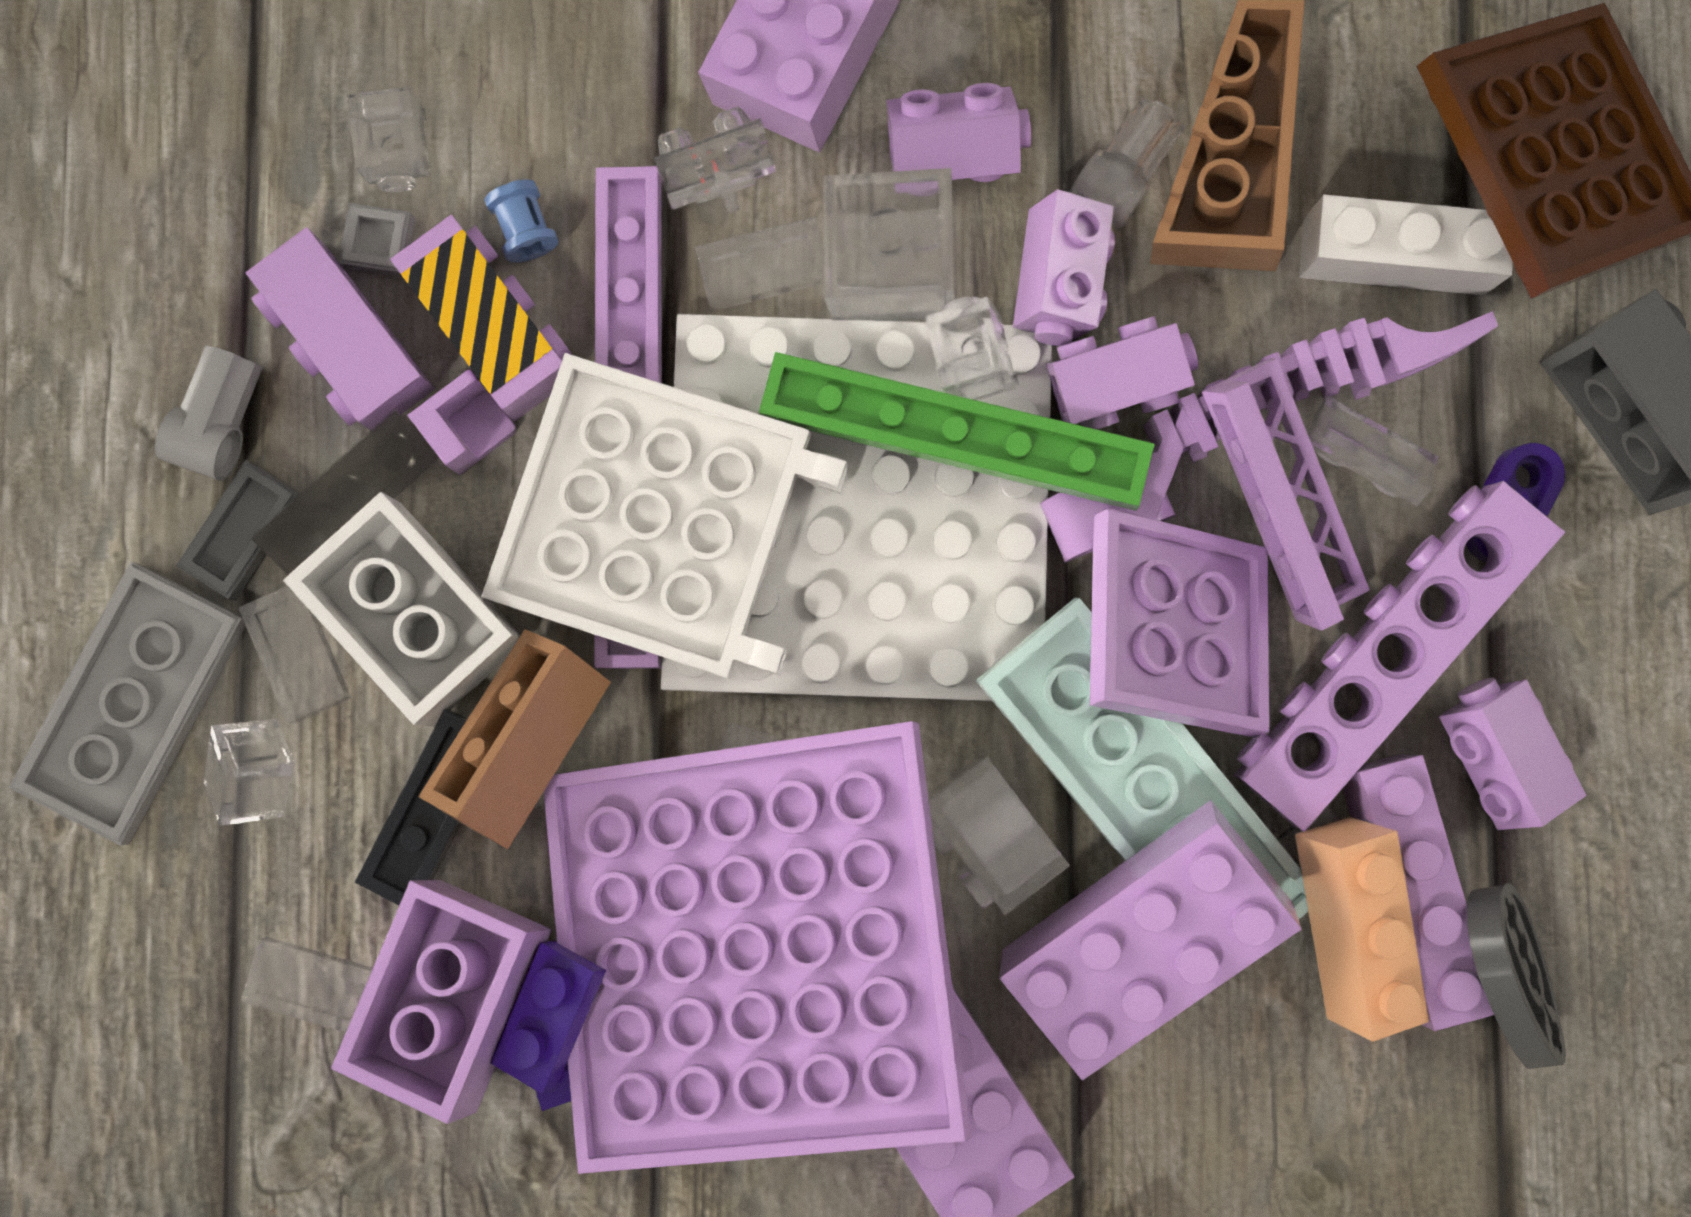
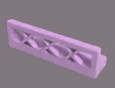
[1202,358,1370,631]

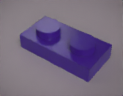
[490,941,606,1094]

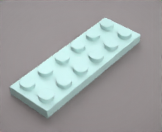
[976,598,1308,920]

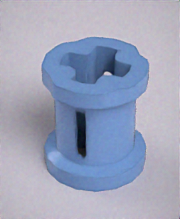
[484,179,558,263]

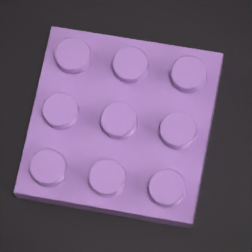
[1090,508,1269,737]

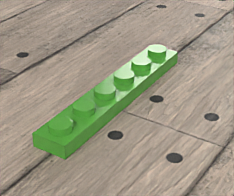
[759,352,1155,511]

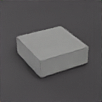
[338,203,416,277]

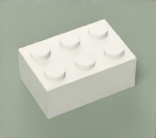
[283,492,521,726]

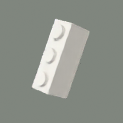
[1299,194,1513,296]

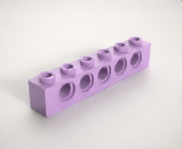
[1234,481,1565,832]

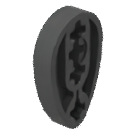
[1467,884,1566,1069]

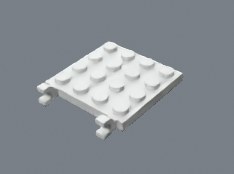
[481,353,848,679]

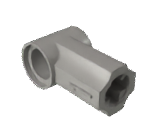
[155,345,262,481]

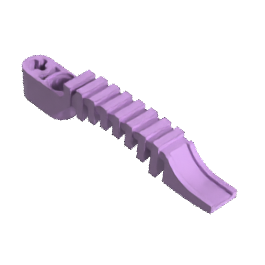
[1040,311,1498,562]

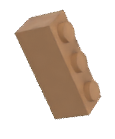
[418,629,611,850]

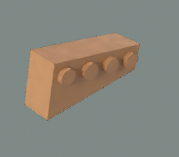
[1150,0,1305,271]

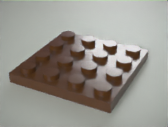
[1416,3,1691,299]

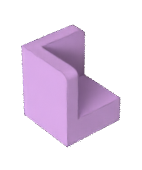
[407,370,517,475]

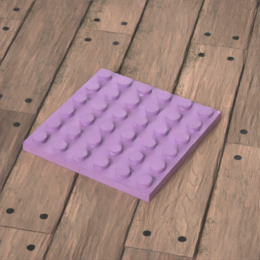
[544,721,971,1174]

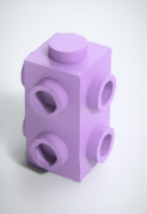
[886,83,1031,188]
[1013,189,1115,346]
[1046,316,1198,429]
[1439,677,1587,830]

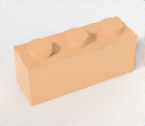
[1295,817,1429,1042]

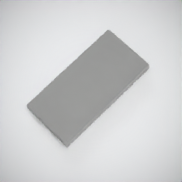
[9,562,249,846]

